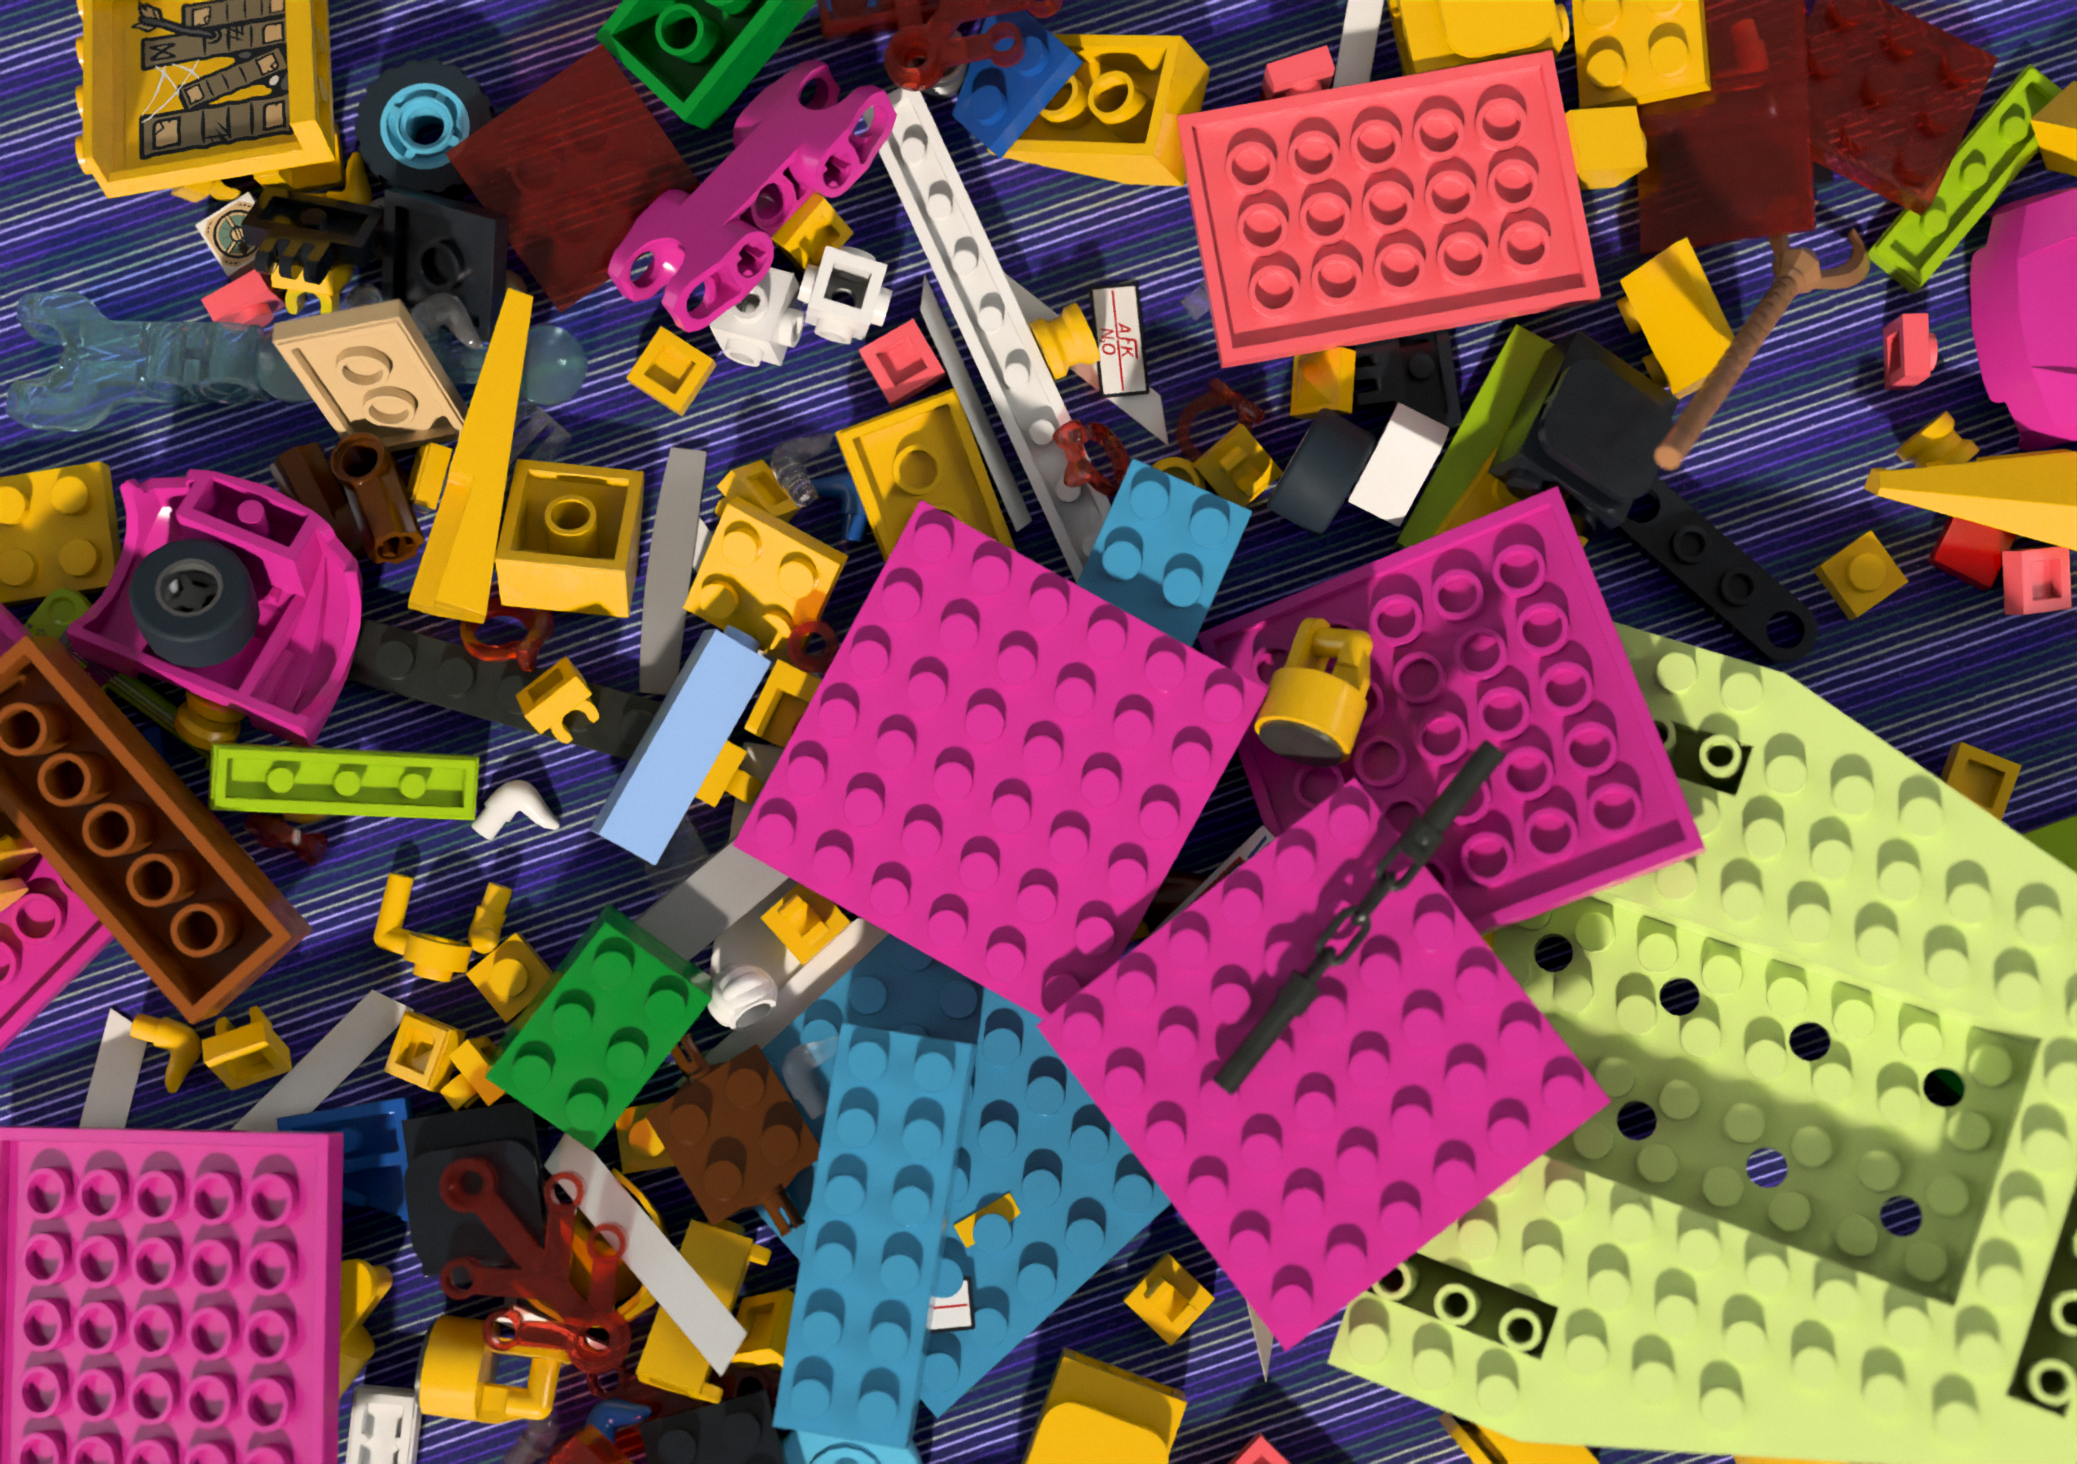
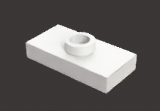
[346,1384,422,1464]

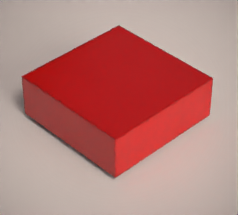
[1926,516,2017,591]

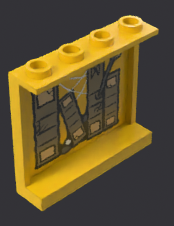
[75,0,336,199]

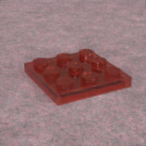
[1752,0,1998,216]
[445,43,700,313]

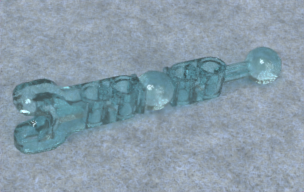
[5,291,588,432]

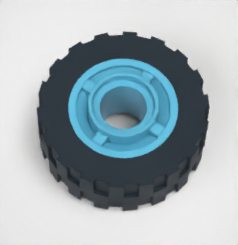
[355,59,502,202]

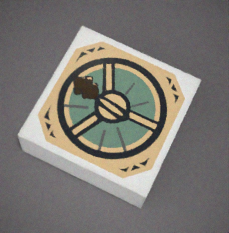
[195,192,259,281]

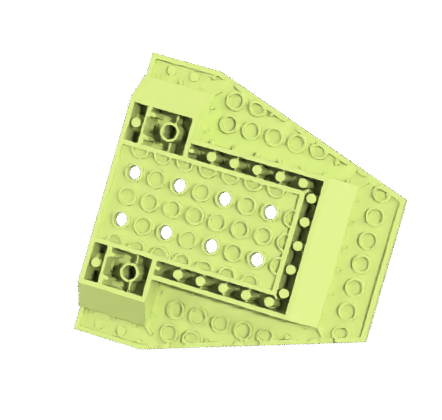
[1327,622,2077,1464]

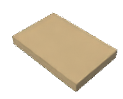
[272,299,468,452]

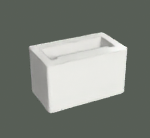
[1348,402,1450,527]

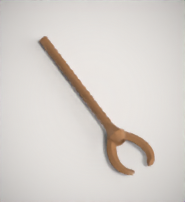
[1655,193,1870,470]

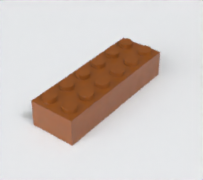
[0,635,314,1025]

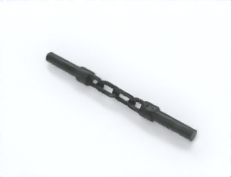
[1212,739,1506,1096]

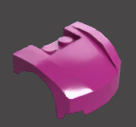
[1970,186,2077,451]
[66,469,363,747]

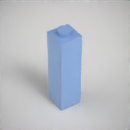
[590,625,771,866]

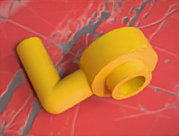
[373,872,472,982]

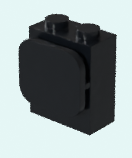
[1487,330,1679,540]
[402,1100,562,1285]

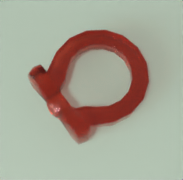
[1177,377,1265,463]
[1052,419,1131,496]
[459,597,554,672]
[244,813,328,866]

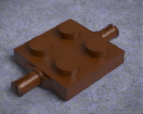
[645,1033,820,1237]

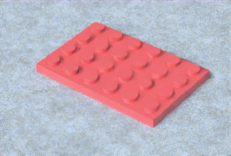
[1177,50,1601,369]

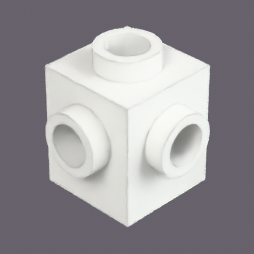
[797,245,893,344]
[709,267,804,367]

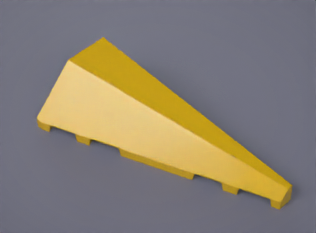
[408,288,534,624]
[1864,449,2077,551]

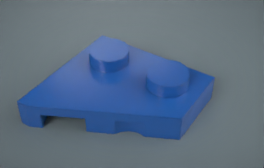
[952,0,1083,159]
[276,1096,414,1222]

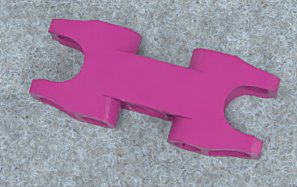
[607,59,897,333]

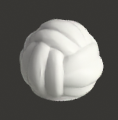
[707,963,778,1031]

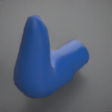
[804,472,868,543]
[583,1398,652,1464]

